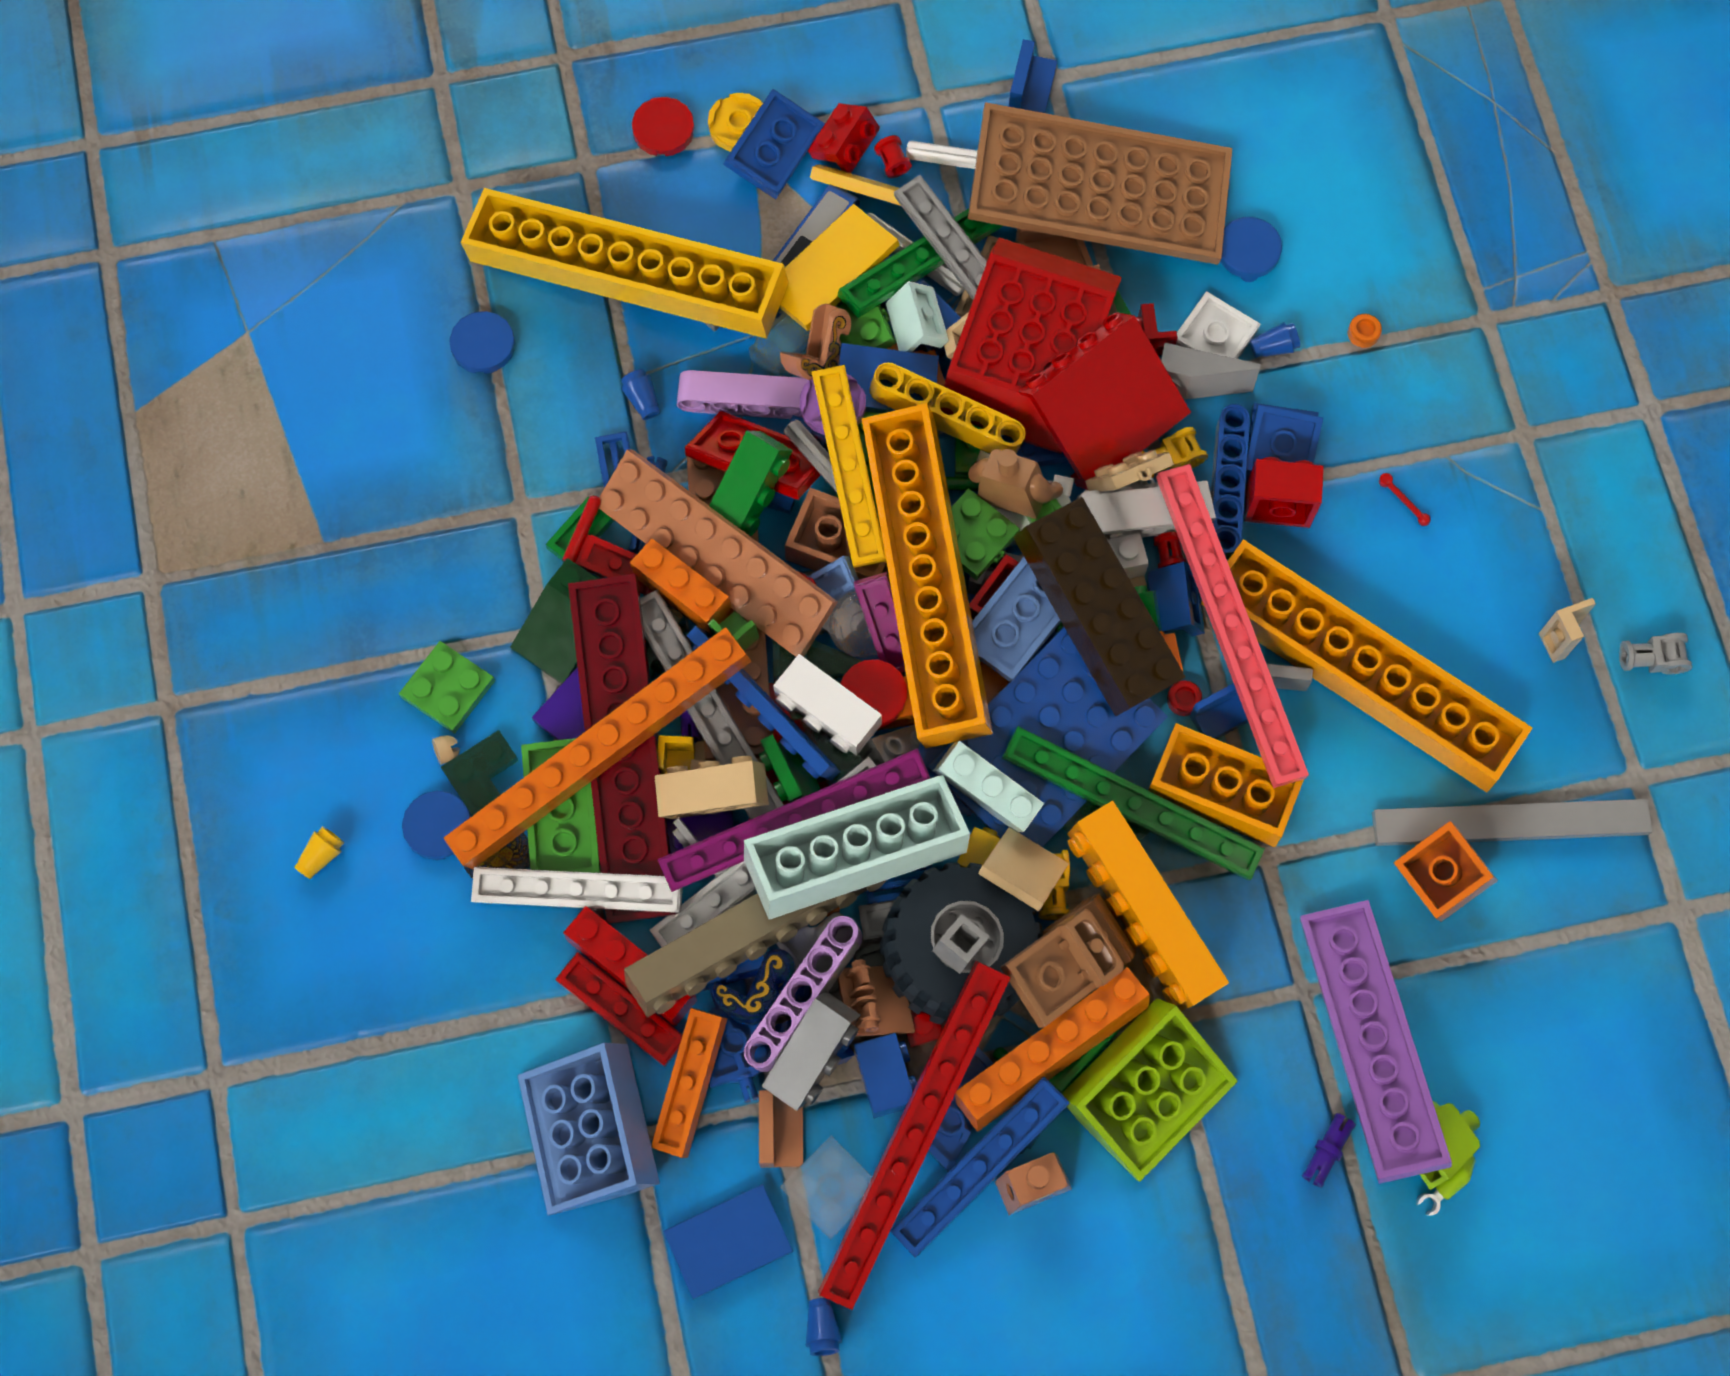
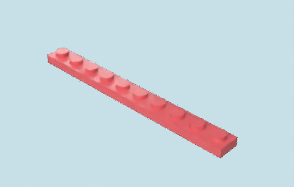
[1156,464,1309,788]

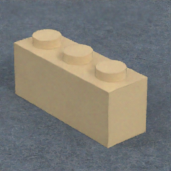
[655,756,769,819]

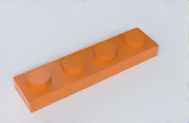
[651,1008,728,1158]

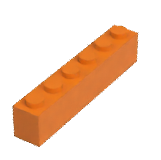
[955,967,1150,1132]

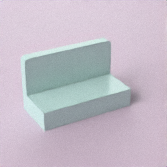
[886,281,949,352]

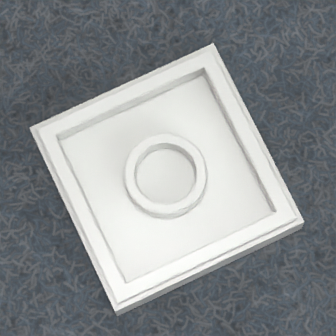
[1176,291,1261,359]

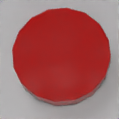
[632,97,694,156]
[841,660,907,727]

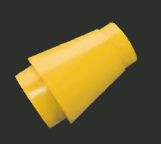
[294,826,344,879]

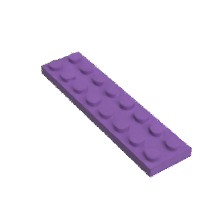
[1300,900,1452,1184]

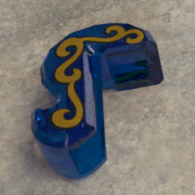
[713,949,797,1025]

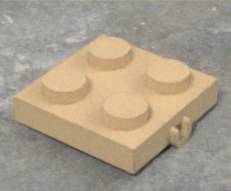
[1085,450,1174,492]

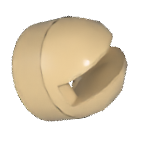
[432,735,460,765]

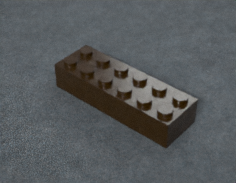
[1013,497,1186,717]

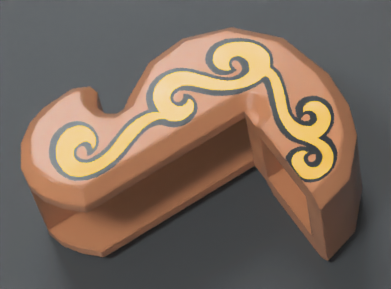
[780,304,852,380]

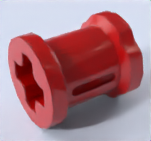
[874,135,912,178]
[1153,532,1188,569]

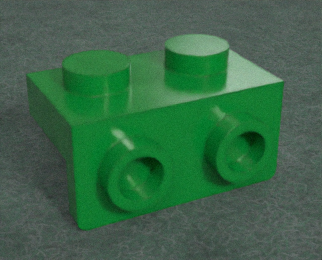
[758,734,821,803]

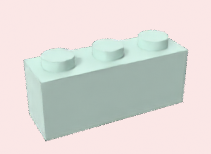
[933,741,1044,833]

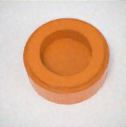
[1347,314,1382,348]

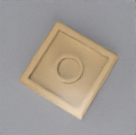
[978,827,1069,911]

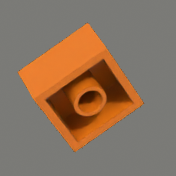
[1393,821,1498,922]

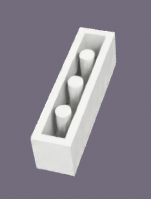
[1079,481,1216,539]

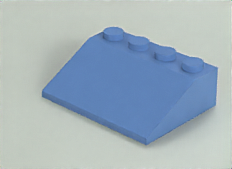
[517,1043,660,1215]

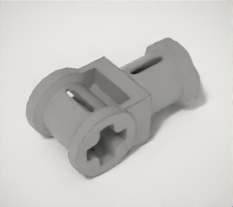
[1619,633,1693,674]

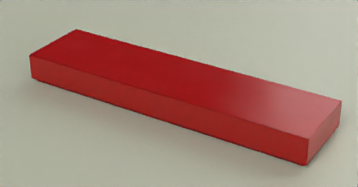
[555,952,683,1067]

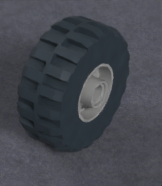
[880,862,1043,1025]

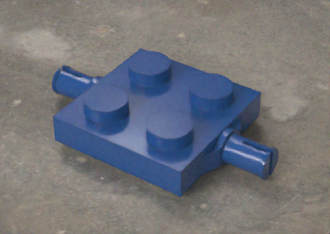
[708,983,771,1103]

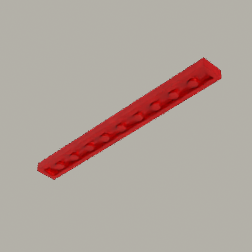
[818,961,1011,1310]

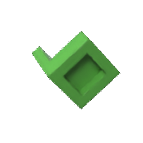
[708,611,759,651]

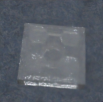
[780,1135,872,1240]

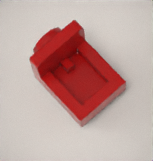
[1136,303,1178,355]

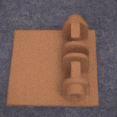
[837,959,915,1036]

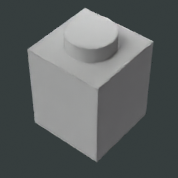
[932,914,990,974]

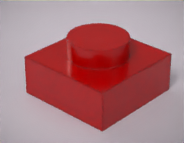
[906,1010,942,1048]

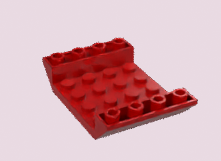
[940,237,1122,454]

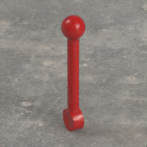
[1379,473,1431,526]

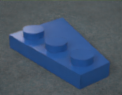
[928,1047,994,1172]

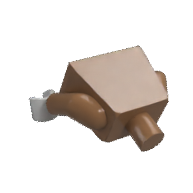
[968,449,1074,519]

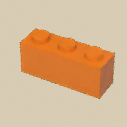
[630,538,733,636]

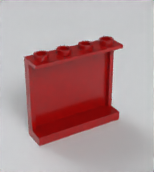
[1018,312,1191,490]

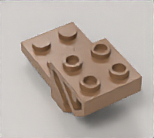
[1000,893,1137,1028]

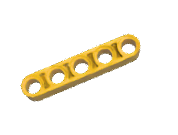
[869,363,1026,454]

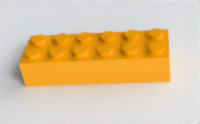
[1067,800,1229,1012]

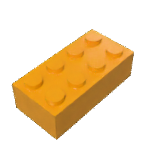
[1148,723,1304,847]

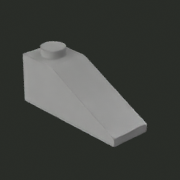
[1161,343,1261,399]

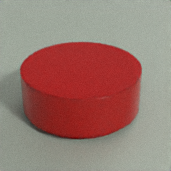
[1167,681,1202,716]

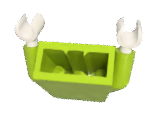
[1416,1101,1480,1216]

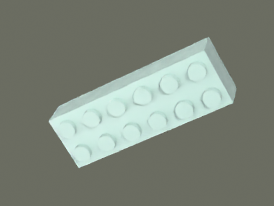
[744,775,970,920]

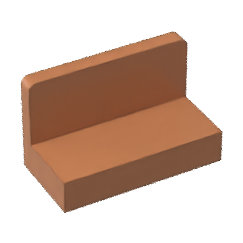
[759,1090,803,1168]

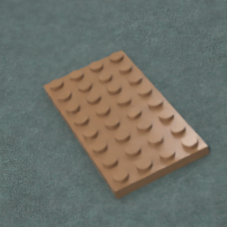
[968,102,1233,265]

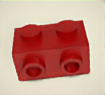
[808,103,880,173]

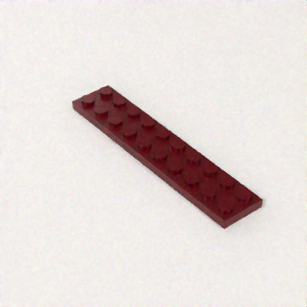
[568,574,676,924]

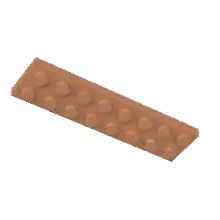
[599,449,838,657]

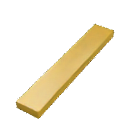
[812,365,886,568]

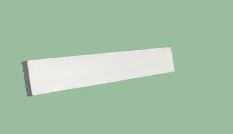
[471,867,683,913]

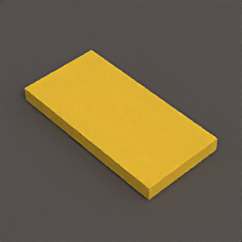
[779,204,900,331]

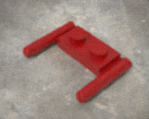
[562,495,653,596]

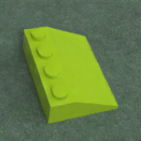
[1062,998,1238,1182]

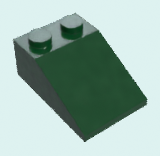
[510,558,598,684]

